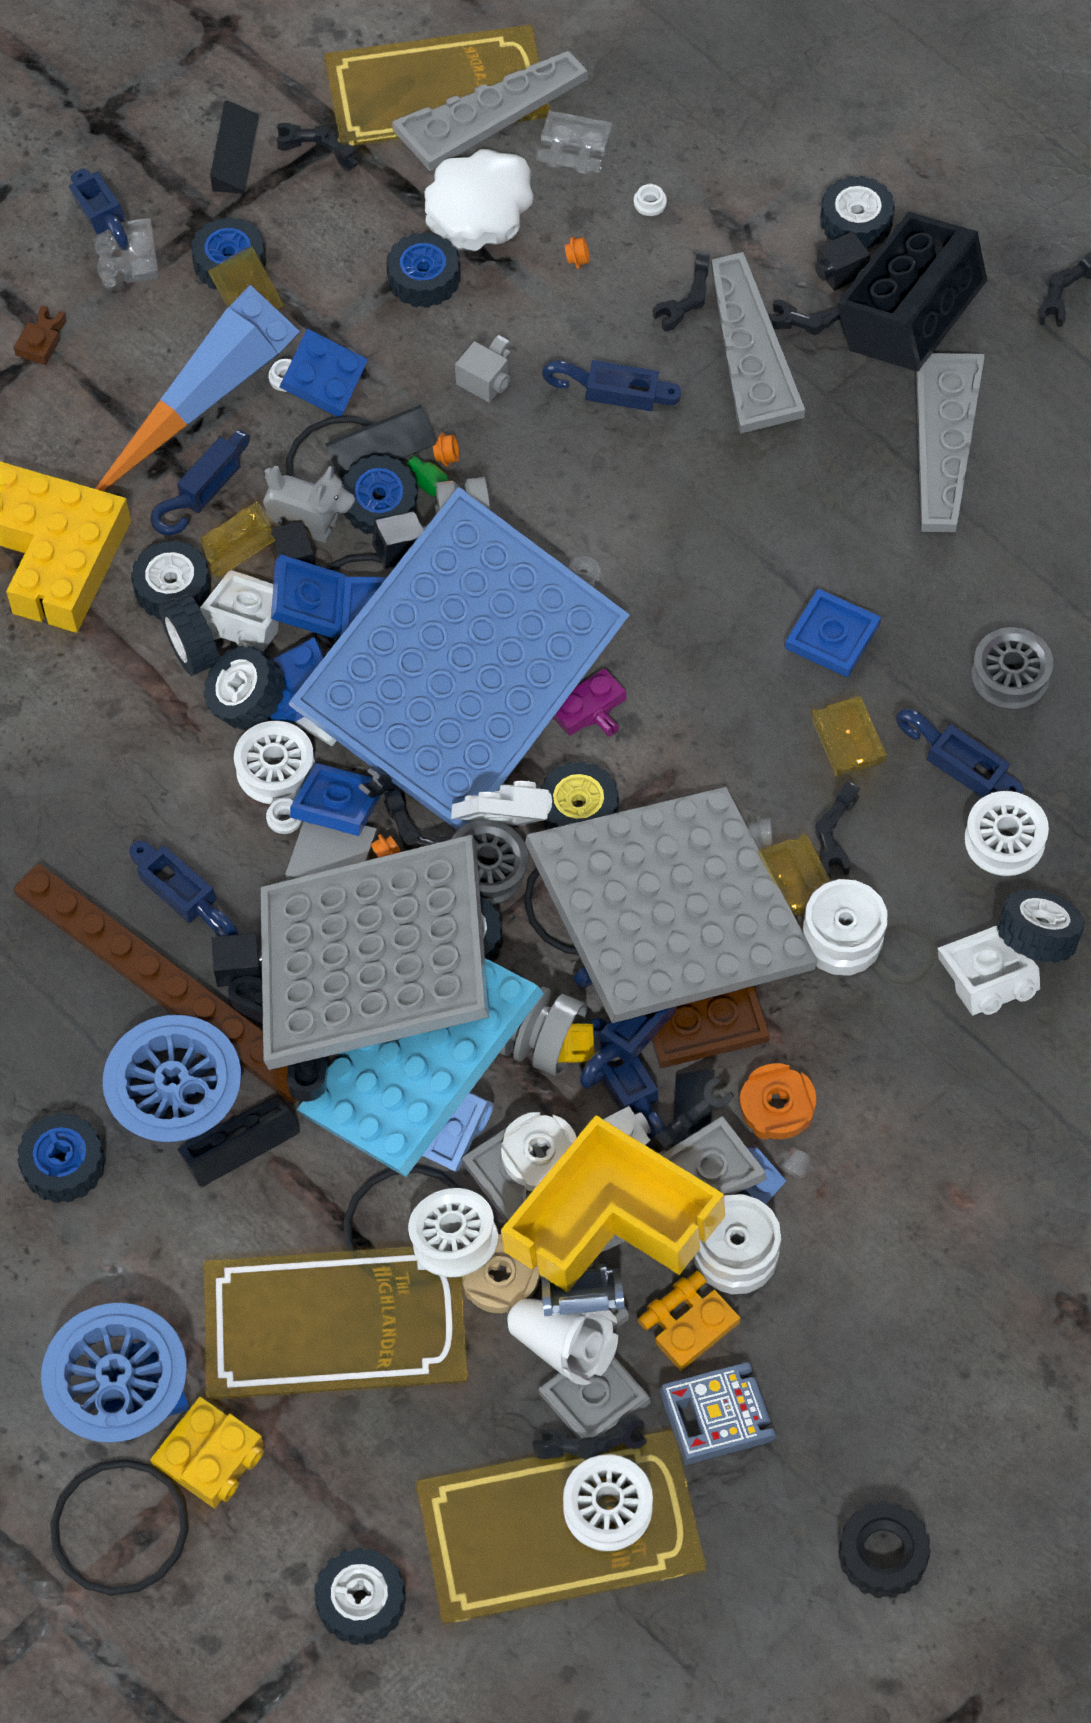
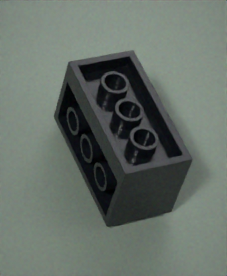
[837,212,988,372]

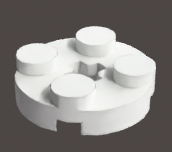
[501,1112,577,1191]

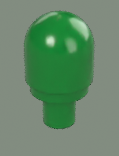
[407,456,449,497]

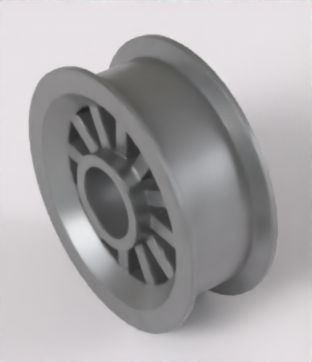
[971,627,1053,709]
[451,820,528,905]

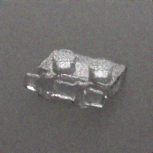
[536,111,613,174]
[94,218,159,288]

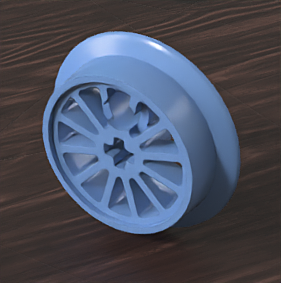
[103,1015,241,1142]
[41,1303,187,1443]

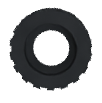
[838,1502,931,1598]

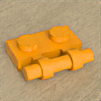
[637,1270,740,1371]

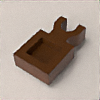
[13,306,67,365]

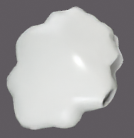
[425,149,534,252]

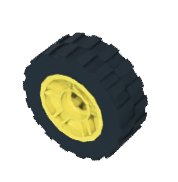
[540,761,619,830]

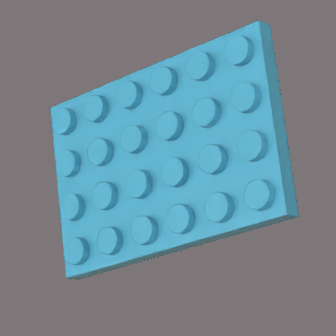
[297,958,544,1177]

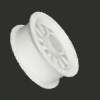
[234,721,315,804]
[965,791,1049,876]
[408,1188,498,1277]
[563,1455,653,1551]

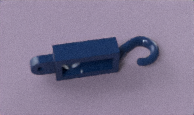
[69,169,129,251]
[542,360,681,412]
[150,430,250,535]
[896,709,1023,798]
[129,841,238,937]
[580,1006,677,1089]
[588,1018,668,1148]

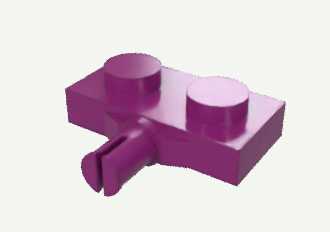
[553,669,627,737]

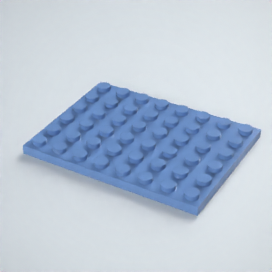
[289,487,630,830]

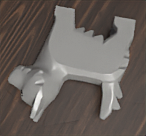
[263,466,355,543]

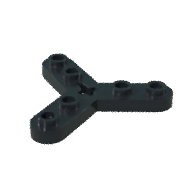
[228,976,328,1102]

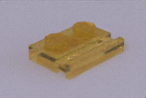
[208,246,284,310]
[200,501,275,578]
[811,696,886,777]
[758,833,831,916]

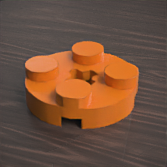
[739,1063,816,1140]

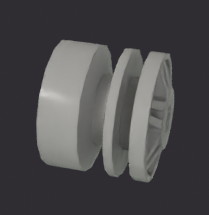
[500,980,587,1077]

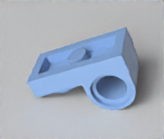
[422,1092,494,1171]

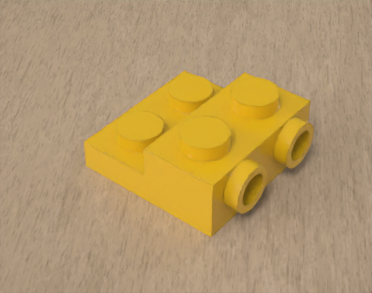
[150,1397,264,1509]

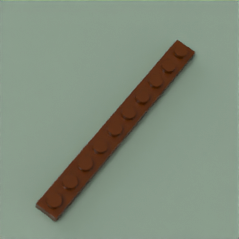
[13,863,297,1105]

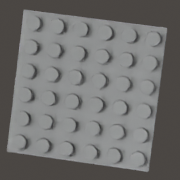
[525,787,818,1023]
[261,835,489,1070]

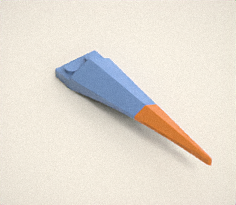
[95,285,300,491]

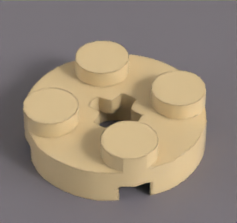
[461,1234,539,1313]

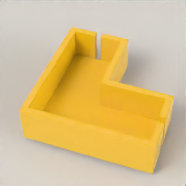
[0,462,131,633]
[501,1115,725,1293]

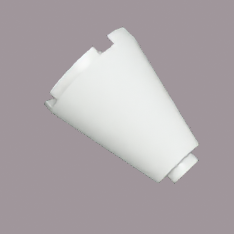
[507,1299,618,1385]

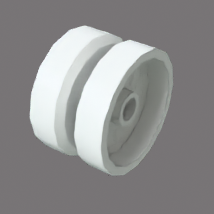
[802,879,887,976]
[694,1194,781,1294]

